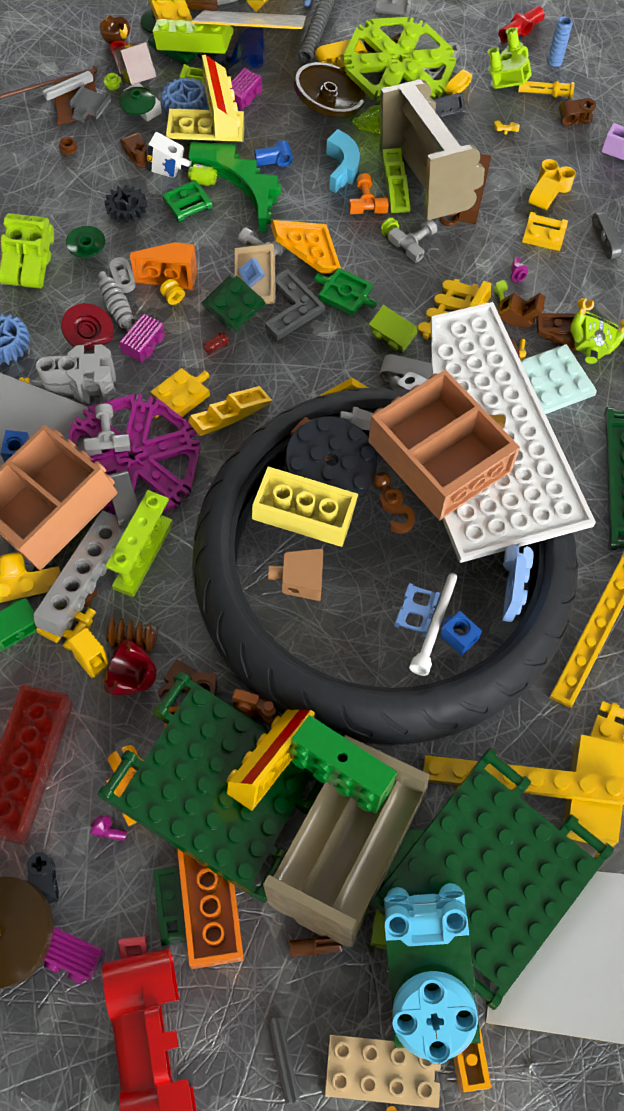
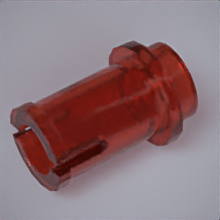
[203,332,230,355]

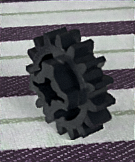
[104,185,147,223]

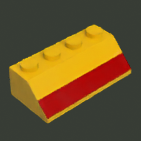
[227,709,315,811]

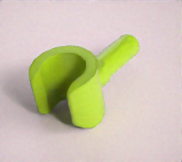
[493,280,508,301]

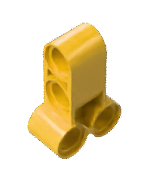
[528,159,576,210]

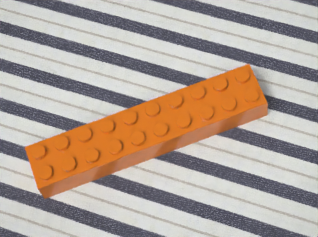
[164,706,244,969]

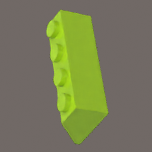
[153,19,233,54]

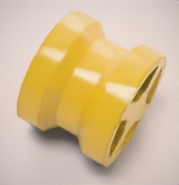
[160,279,185,305]

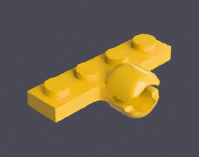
[0,552,61,603]

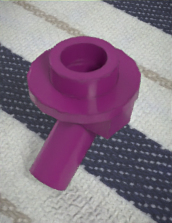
[511,257,528,283]
[90,815,127,841]

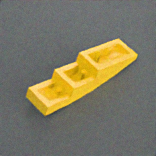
[188,386,272,436]

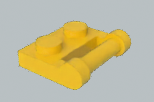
[522,212,568,251]

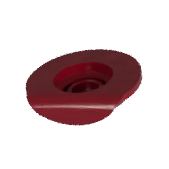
[61,303,113,351]

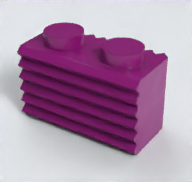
[230,68,262,110]
[119,313,165,363]
[43,927,105,985]

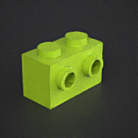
[369,305,417,353]

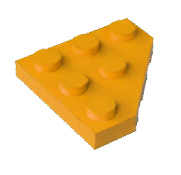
[271,220,341,274]

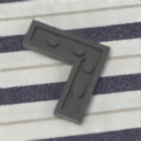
[265,269,325,341]

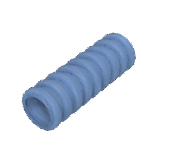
[547,16,573,66]

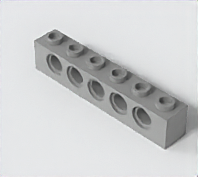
[33,510,126,637]

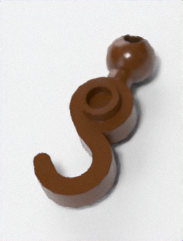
[373,472,415,534]

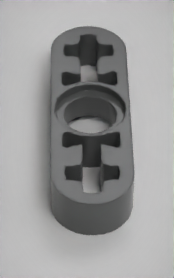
[592,211,621,259]

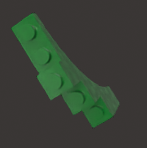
[189,142,282,232]

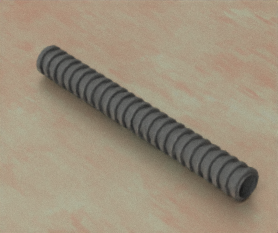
[298,0,336,63]

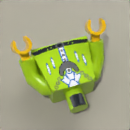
[570,298,624,364]

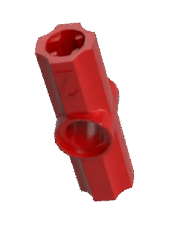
[498,5,545,44]

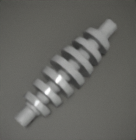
[98,271,135,332]

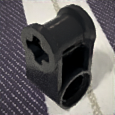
[27,852,59,903]

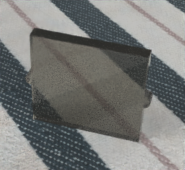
[514,188,557,217]

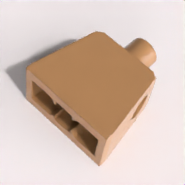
[268,549,323,601]

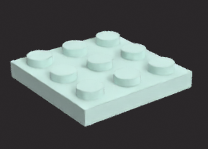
[521,344,597,414]

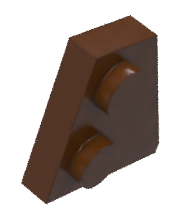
[536,313,579,352]

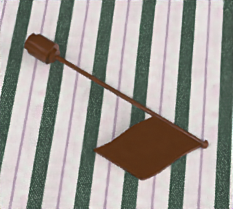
[0,66,97,126]

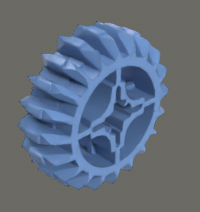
[161,76,209,114]
[0,313,30,366]

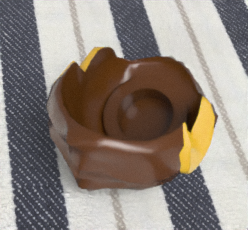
[99,16,131,44]

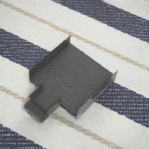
[70,83,111,122]

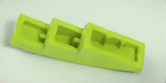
[382,148,410,213]

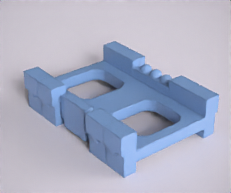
[394,583,440,637]

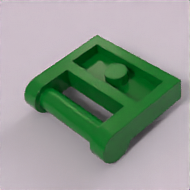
[162,180,213,223]

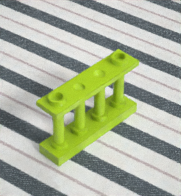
[106,490,173,598]

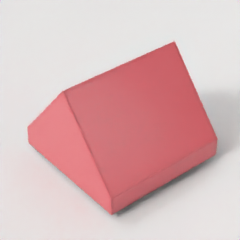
[118,935,148,959]

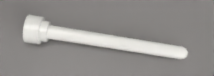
[409,573,457,676]

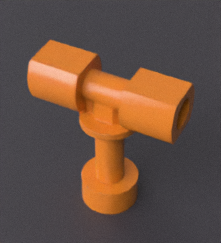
[348,173,389,214]

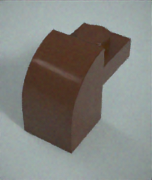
[498,293,546,328]

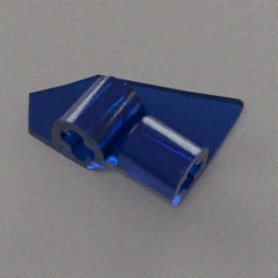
[230,26,265,69]

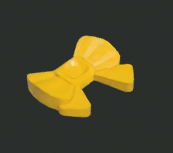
[493,120,520,135]

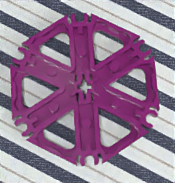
[68,394,201,514]

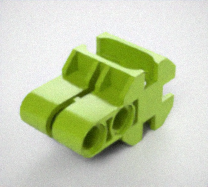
[0,213,54,289]

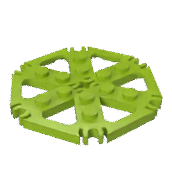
[343,16,456,102]

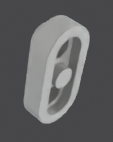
[109,257,136,293]

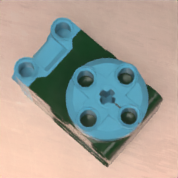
[384,883,481,1064]

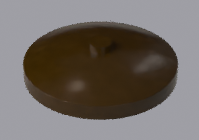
[294,62,365,118]
[0,877,53,989]

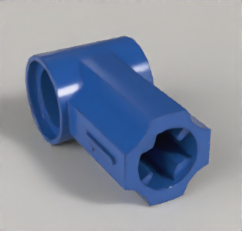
[254,141,293,167]

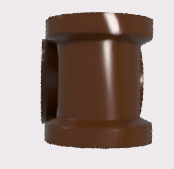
[559,98,596,126]
[120,132,148,168]

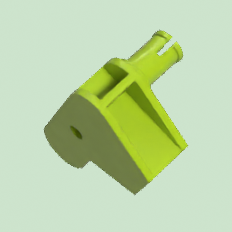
[487,27,532,89]

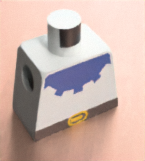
[147,132,192,178]

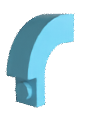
[326,129,360,193]

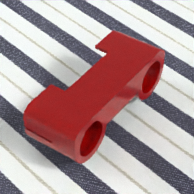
[102,948,197,1111]

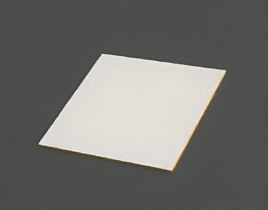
[191,10,306,29]
[486,871,624,1044]

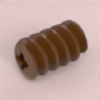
[106,617,158,653]

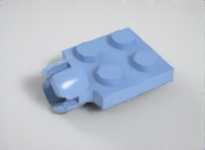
[502,544,534,622]

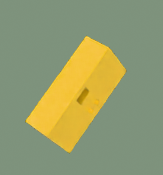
[563,734,624,847]

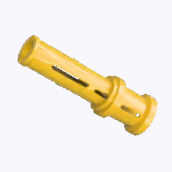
[518,81,574,99]

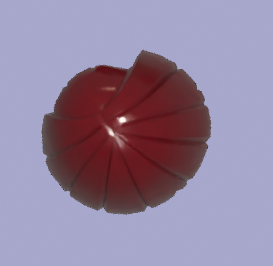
[104,639,157,695]

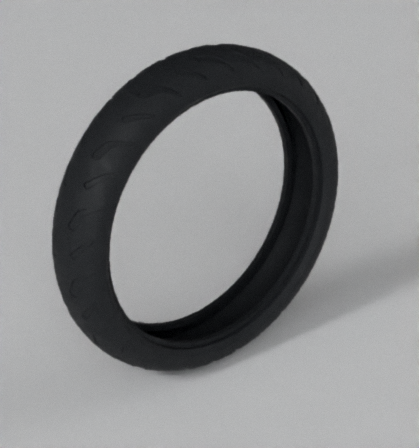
[192,387,578,745]

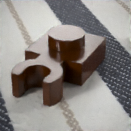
[158,659,197,704]

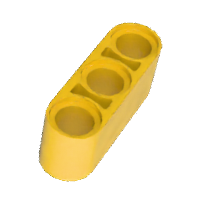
[315,39,368,68]

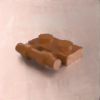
[232,689,277,725]

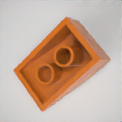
[130,242,197,290]

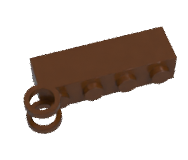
[439,153,491,226]

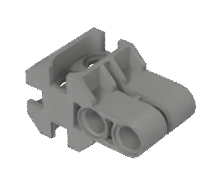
[36,344,116,405]

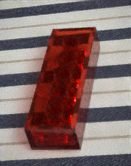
[0,684,73,846]

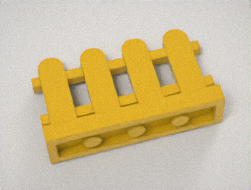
[418,279,491,340]

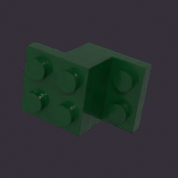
[201,275,266,332]

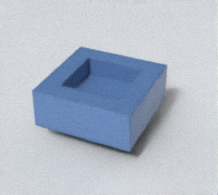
[238,258,266,287]

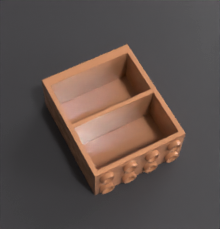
[368,369,520,521]
[0,425,118,570]

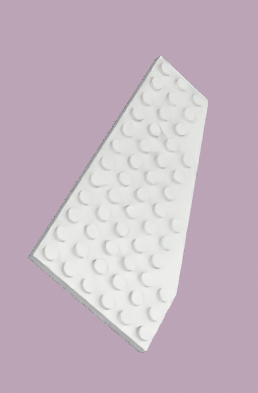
[431,302,596,563]

